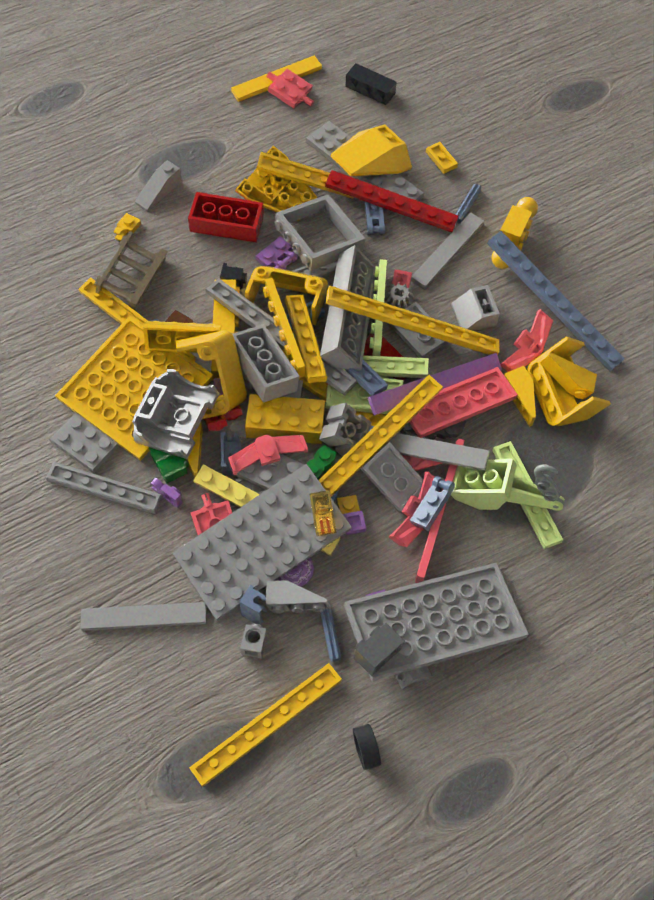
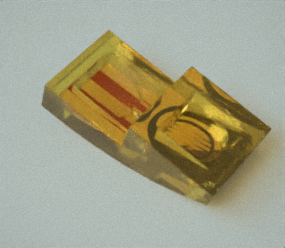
[310,490,337,536]

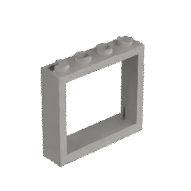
[274,194,365,271]

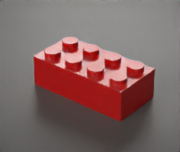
[188,192,264,243]

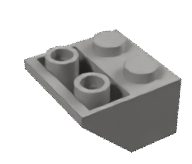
[451,285,500,331]

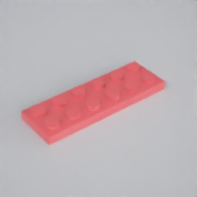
[409,367,518,438]

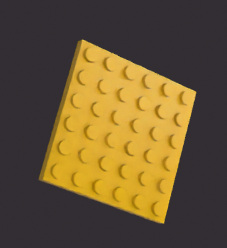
[55,316,214,461]

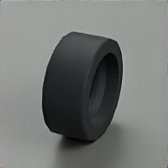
[353,724,381,770]

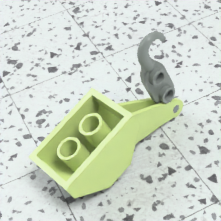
[451,459,565,511]

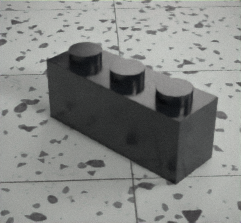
[345,63,397,105]

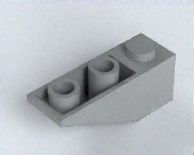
[266,580,331,614]

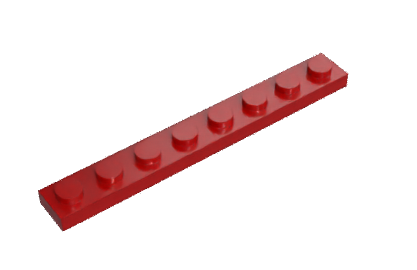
[325,170,459,233]

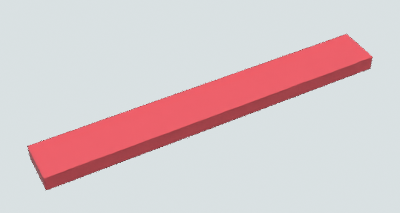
[415,438,465,583]

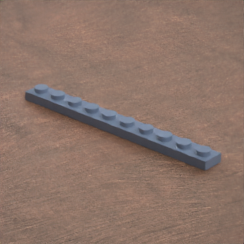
[487,231,625,372]

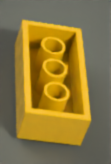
[245,394,325,444]

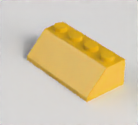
[143,321,221,353]

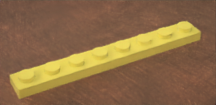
[193,464,340,556]

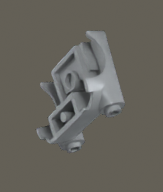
[132,369,220,459]

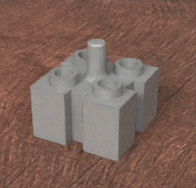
[319,403,372,456]

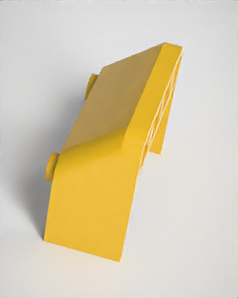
[245,266,328,325]
[176,330,247,419]
[527,336,611,427]

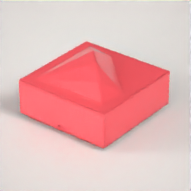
[392,269,412,288]

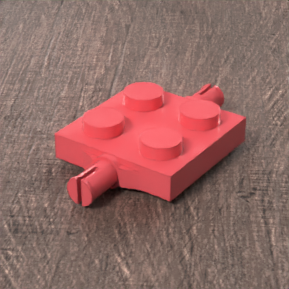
[266,69,314,109]
[190,493,233,535]

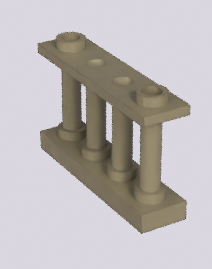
[94,232,168,310]

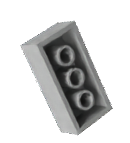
[233,324,300,403]

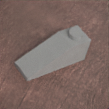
[135,160,182,212]

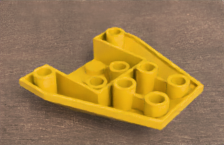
[330,124,412,176]
[235,146,317,221]

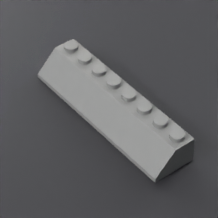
[320,245,375,371]

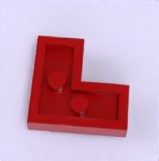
[204,405,243,431]

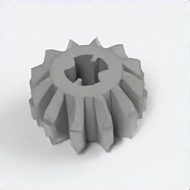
[384,282,414,309]

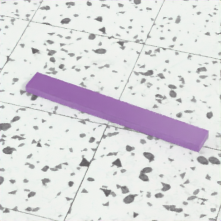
[367,353,502,415]

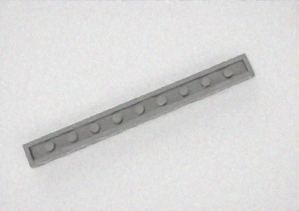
[206,278,357,396]

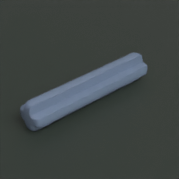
[456,184,482,224]
[320,601,341,661]

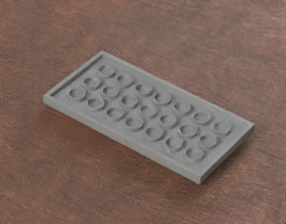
[173,464,352,620]
[344,563,529,681]

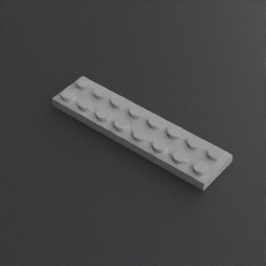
[306,121,424,216]

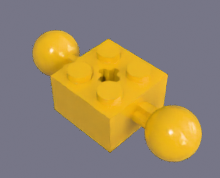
[492,197,538,269]

